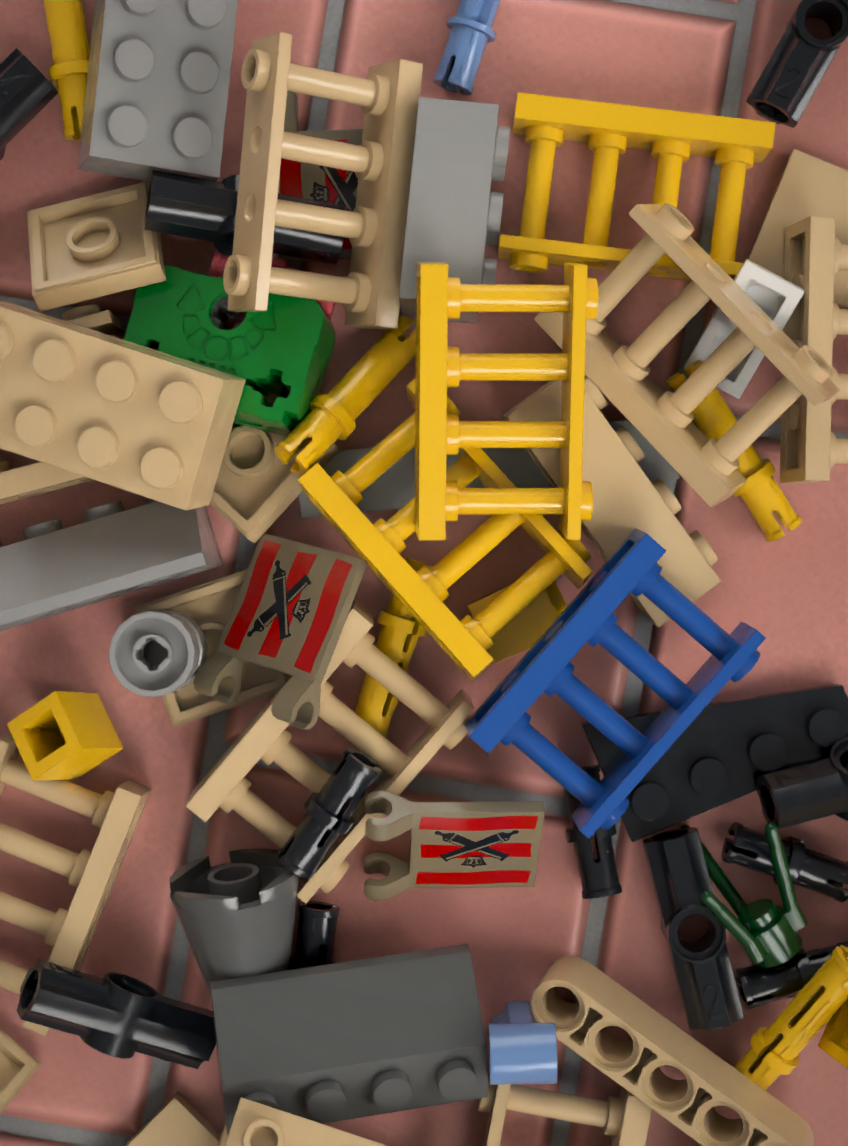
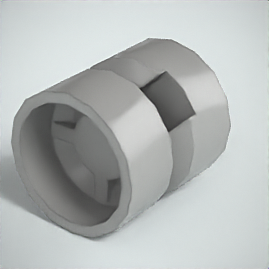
[109,609,208,697]

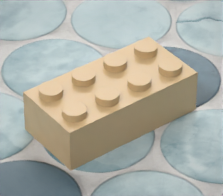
[0,301,246,511]

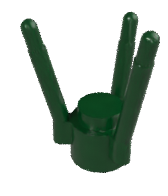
[679,822,808,968]

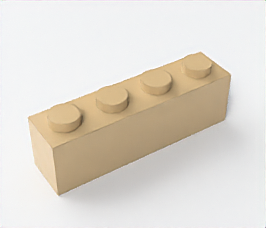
[501,374,722,627]

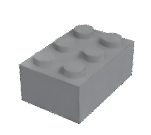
[77,0,238,182]
[399,97,510,324]

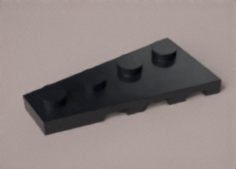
[581,684,848,842]

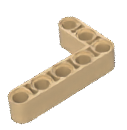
[531,956,814,1146]

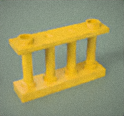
[497,92,776,281]
[415,262,599,540]
[298,378,593,683]

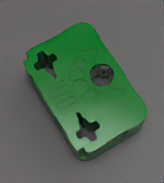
[123,265,336,436]

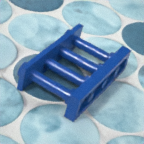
[464,528,766,839]

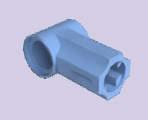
[488,1001,557,1085]

